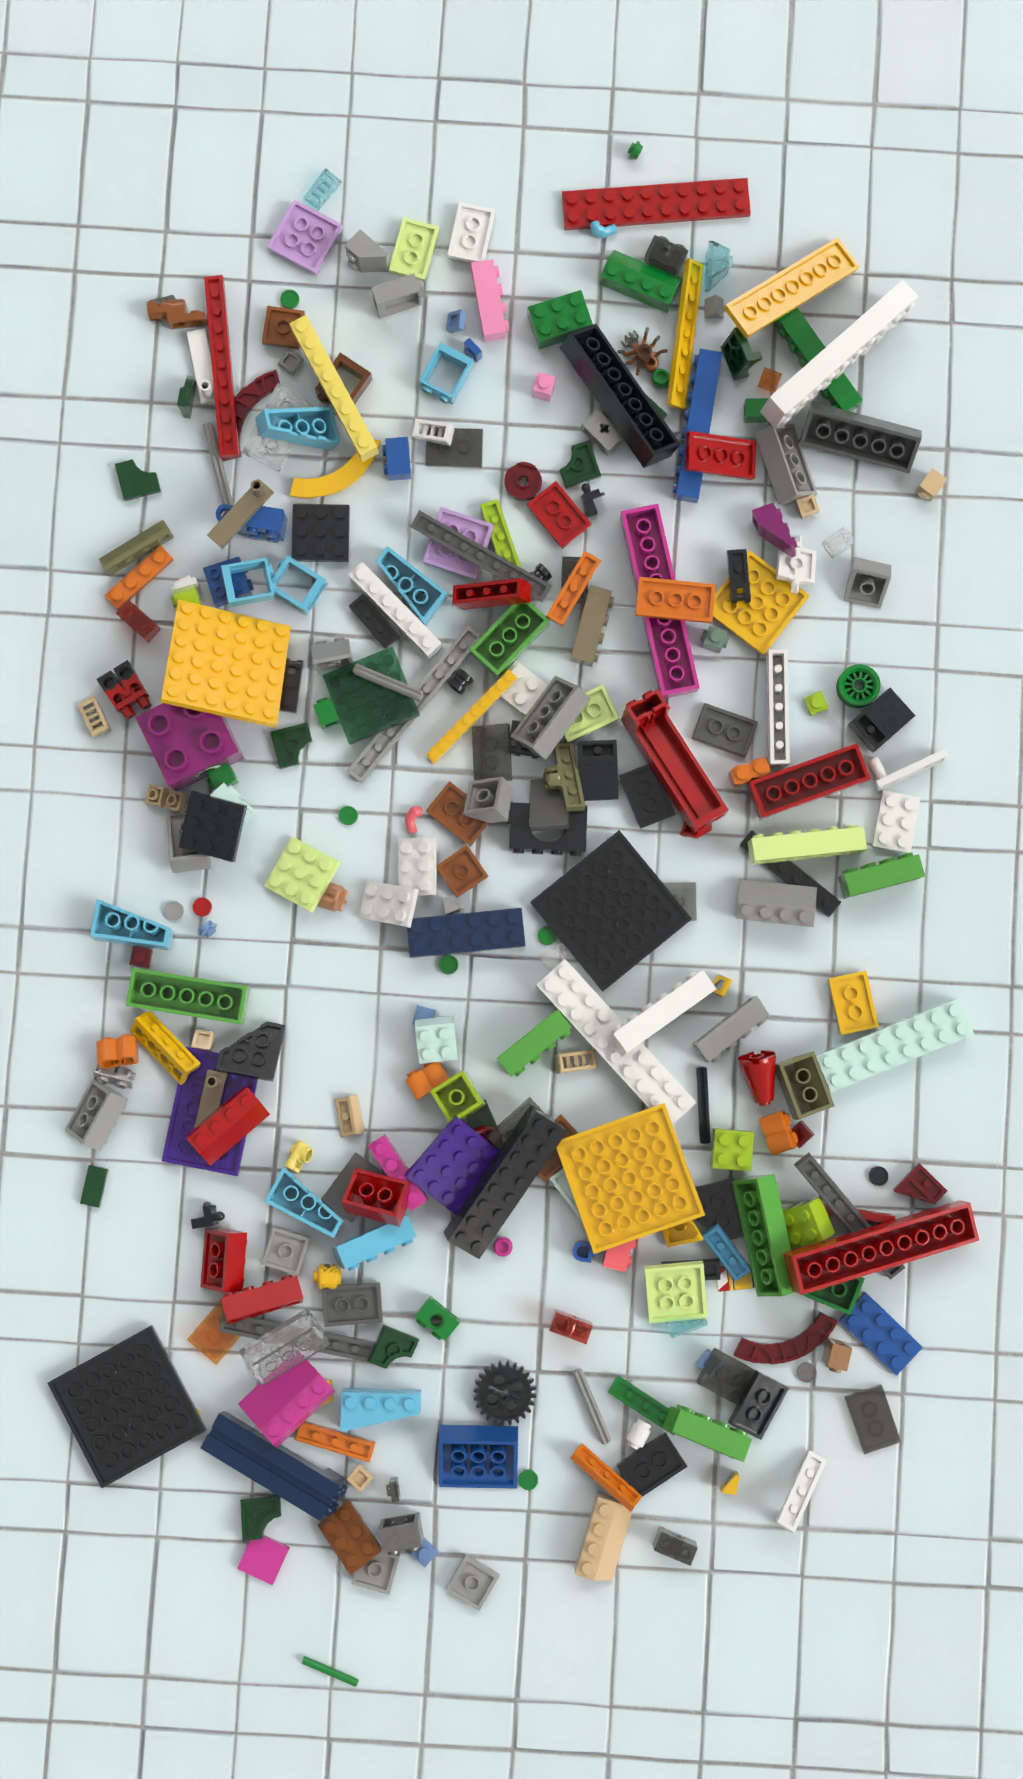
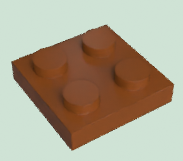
[262,306,305,350]
[436,845,489,898]

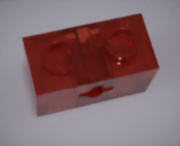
[116,600,161,643]
[549,1309,593,1344]

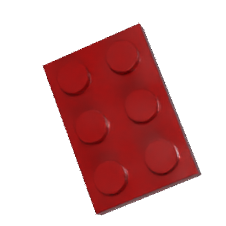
[527,481,592,549]

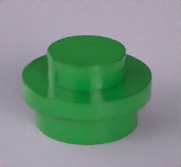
[627,141,643,160]
[651,369,670,388]

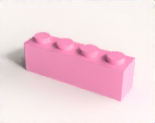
[471,259,509,342]

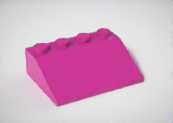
[238,1348,335,1448]

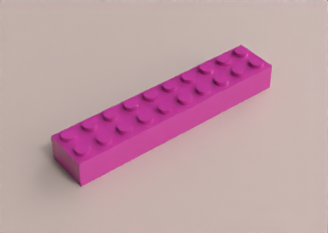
[620,504,700,699]

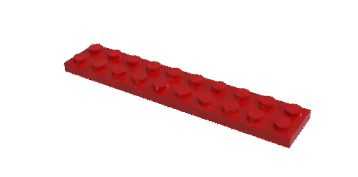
[562,178,751,230]

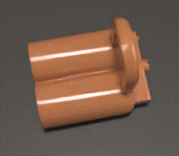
[317,882,349,912]

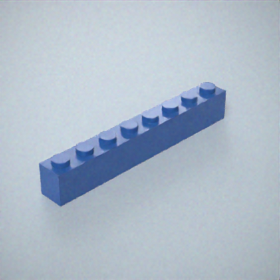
[672,349,722,503]

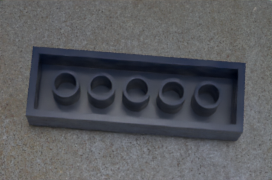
[407,908,525,958]

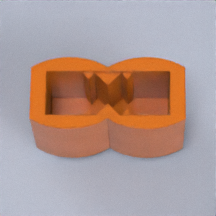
[728,758,771,787]
[96,1034,139,1069]
[405,1062,449,1100]
[759,1110,798,1156]

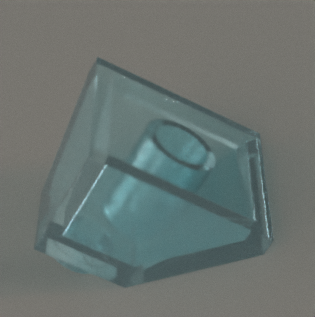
[705,241,733,292]

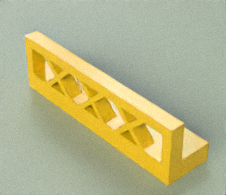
[130,1010,201,1085]

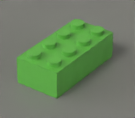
[470,603,550,680]
[838,852,925,899]
[497,1009,572,1077]
[662,1404,752,1462]

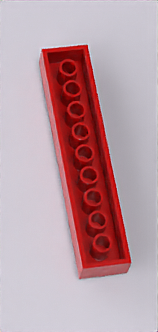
[783,1200,980,1295]

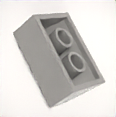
[65,1079,129,1151]

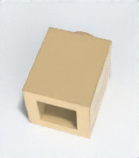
[916,468,948,502]

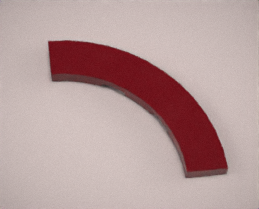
[223,370,282,462]
[733,1312,838,1364]

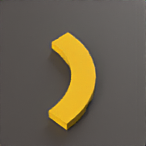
[290,439,381,499]

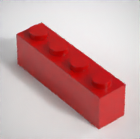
[452,578,531,610]
[221,1275,304,1325]

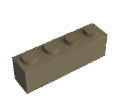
[570,585,614,667]

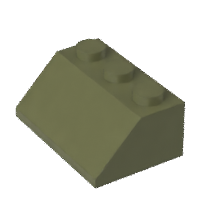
[775,1051,834,1120]

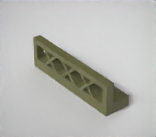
[99,520,174,576]

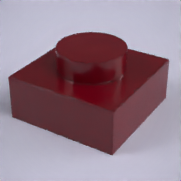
[129,946,153,968]
[791,1120,815,1148]

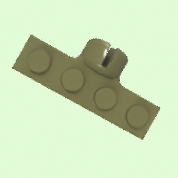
[543,742,585,812]

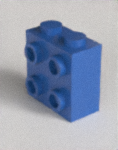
[203,557,254,608]

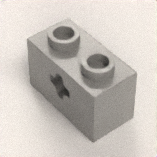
[581,409,624,456]

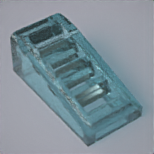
[303,168,342,211]
[665,1318,708,1338]

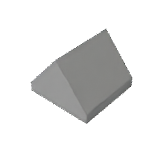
[705,295,724,318]
[443,897,461,915]

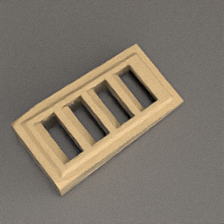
[77,696,111,738]
[554,1049,597,1074]

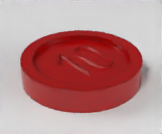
[193,897,212,917]

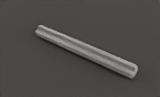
[203,422,234,513]

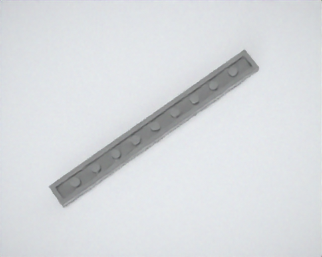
[347,625,482,784]

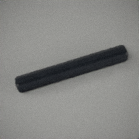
[696,1067,711,1144]

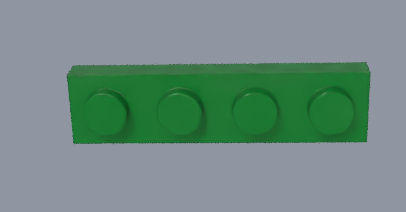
[607,1375,675,1436]

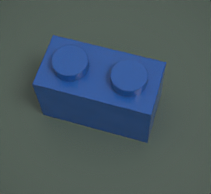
[382,437,411,481]

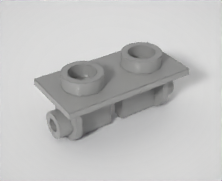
[93,1064,136,1089]

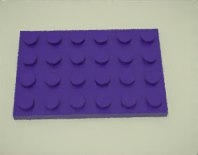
[161,1047,258,1176]

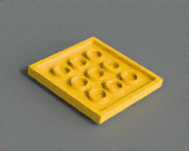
[713,550,810,656]

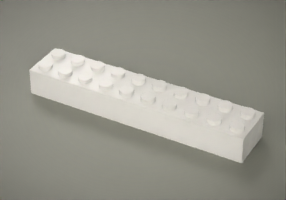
[760,280,918,429]
[536,959,697,1124]

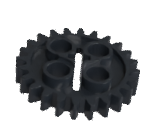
[473,1360,537,1426]

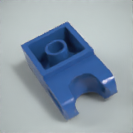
[216,504,288,543]

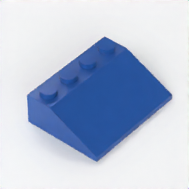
[439,1425,518,1489]

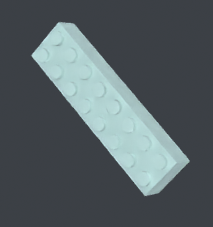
[816,998,974,1093]

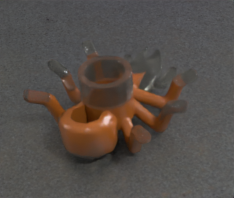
[617,327,668,376]

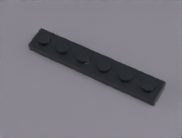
[739,830,841,917]

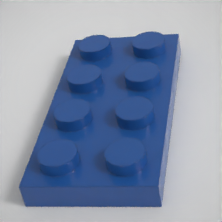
[839,1292,923,1376]

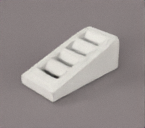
[411,418,454,446]

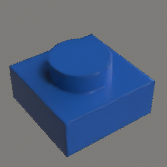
[464,338,482,362]

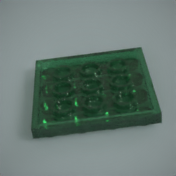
[322,646,421,745]

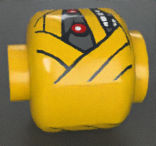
[313,1264,341,1289]

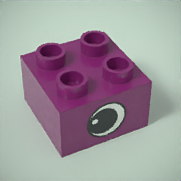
[135,703,245,791]

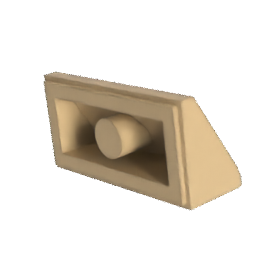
[335,1095,365,1137]

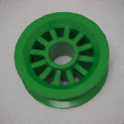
[836,664,881,708]

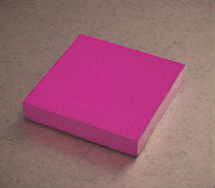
[237,1535,290,1586]

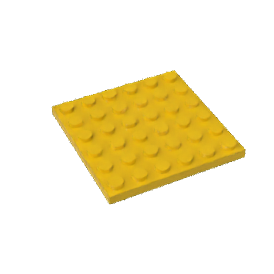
[160,599,291,728]
[556,1103,705,1254]

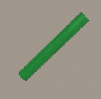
[301,1656,359,1687]

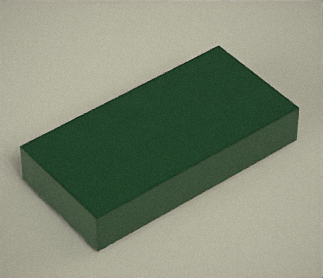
[80,1165,109,1208]

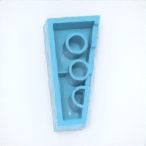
[255,407,340,451]
[376,546,449,625]
[90,899,174,951]
[264,1167,344,1239]
[331,1215,417,1271]
[340,1388,421,1432]

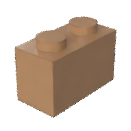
[821,1338,852,1373]

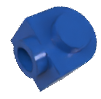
[572,1240,596,1263]

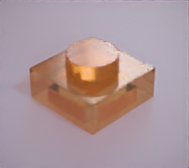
[757,367,782,393]

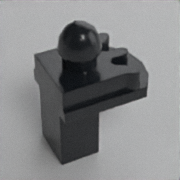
[580,483,605,518]
[191,1202,225,1229]

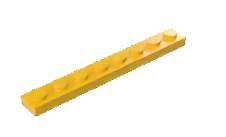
[666,258,704,411]

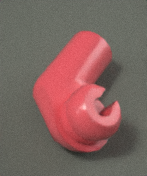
[405,806,423,834]

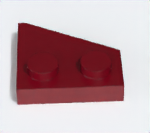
[893,1163,948,1205]

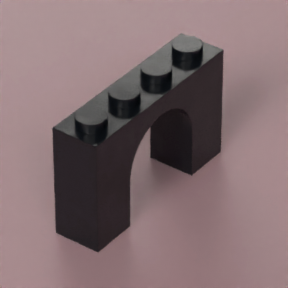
[509,802,588,856]

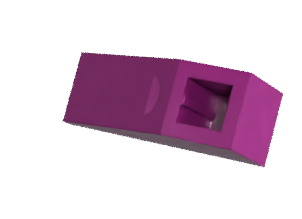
[752,503,797,558]

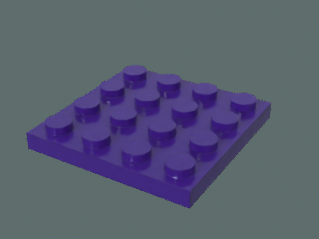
[405,1115,499,1214]

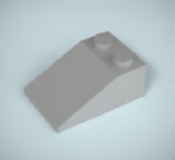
[166,811,211,873]

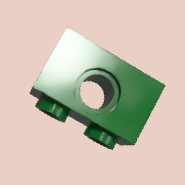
[415,1295,460,1341]

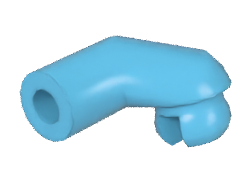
[590,221,617,238]

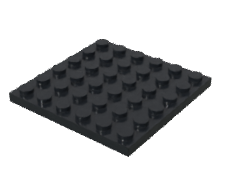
[530,830,692,992]
[47,1325,207,1489]

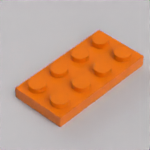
[635,577,716,624]

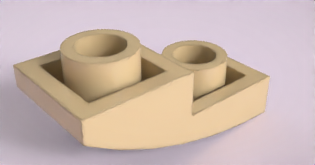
[144,784,188,813]

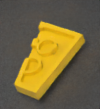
[662,1220,704,1247]

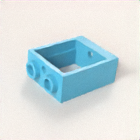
[419,342,474,404]
[271,555,328,615]
[221,558,277,607]

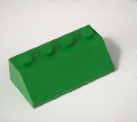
[599,250,683,313]

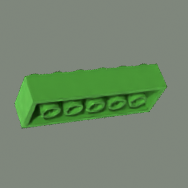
[126,967,250,1025]
[732,1174,795,1297]

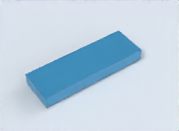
[702,1223,752,1281]

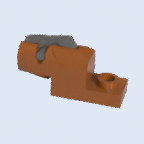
[147,295,208,329]

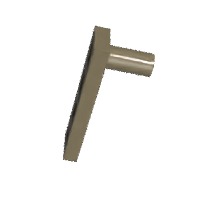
[207,479,274,549]
[190,1069,228,1146]

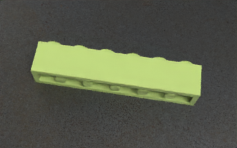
[747,825,867,865]

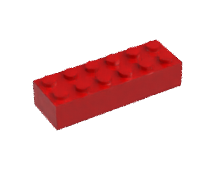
[746,743,871,820]

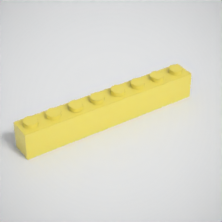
[289,315,379,462]

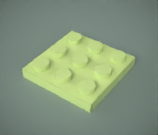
[264,836,341,913]
[644,1261,708,1323]

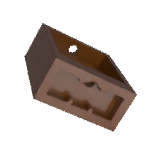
[315,352,373,408]

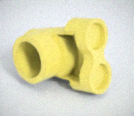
[285,1140,313,1173]

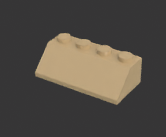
[575,1492,634,1581]

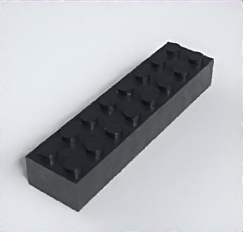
[560,324,680,468]
[443,1105,567,1259]

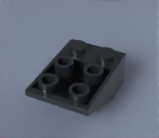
[848,687,916,753]
[577,740,618,801]

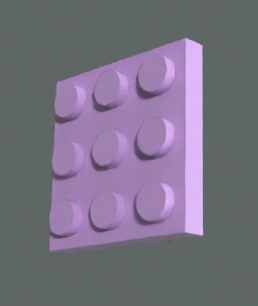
[267,199,343,276]
[423,507,495,580]

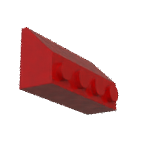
[185,1085,270,1166]

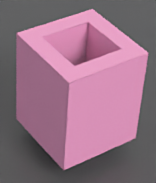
[532,372,556,402]

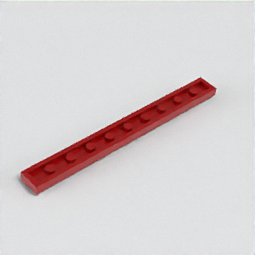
[204,275,240,459]

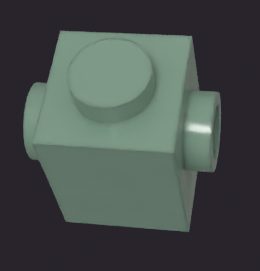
[700,625,729,653]

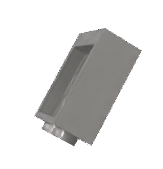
[371,273,424,319]

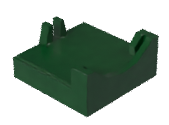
[721,327,762,380]

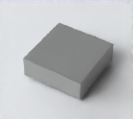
[278,349,304,376]

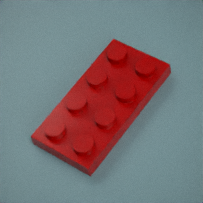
[685,431,756,480]

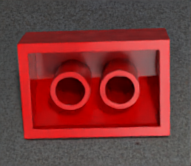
[341,1168,410,1227]
[200,1228,247,1293]

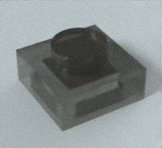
[386,1477,401,1502]

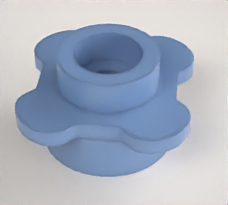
[198,920,217,938]

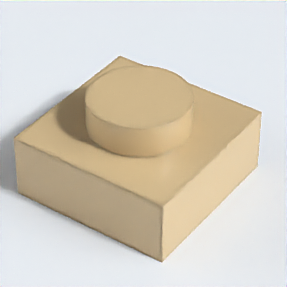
[795,494,820,520]
[191,1029,216,1052]
[346,1463,374,1493]

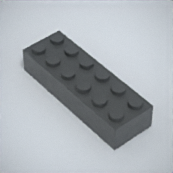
[800,401,922,473]

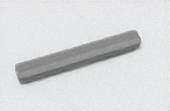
[353,664,424,701]
[573,1369,611,1444]

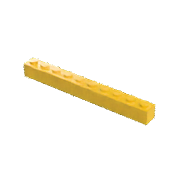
[426,669,518,764]

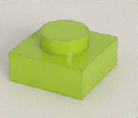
[803,691,829,716]

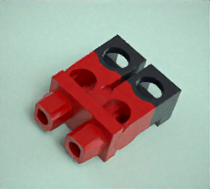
[96,660,151,720]

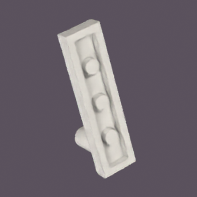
[187,328,215,406]
[868,749,948,793]
[775,1451,827,1533]

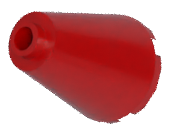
[738,1050,776,1106]

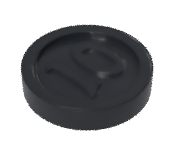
[868,1166,889,1186]

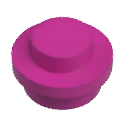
[493,1237,513,1257]

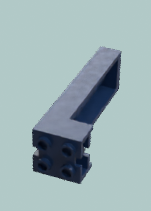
[200,1411,348,1521]

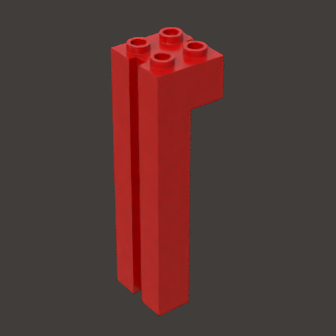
[621,689,729,834]

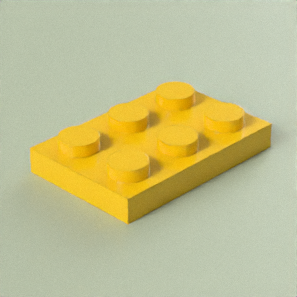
[828,971,879,1035]

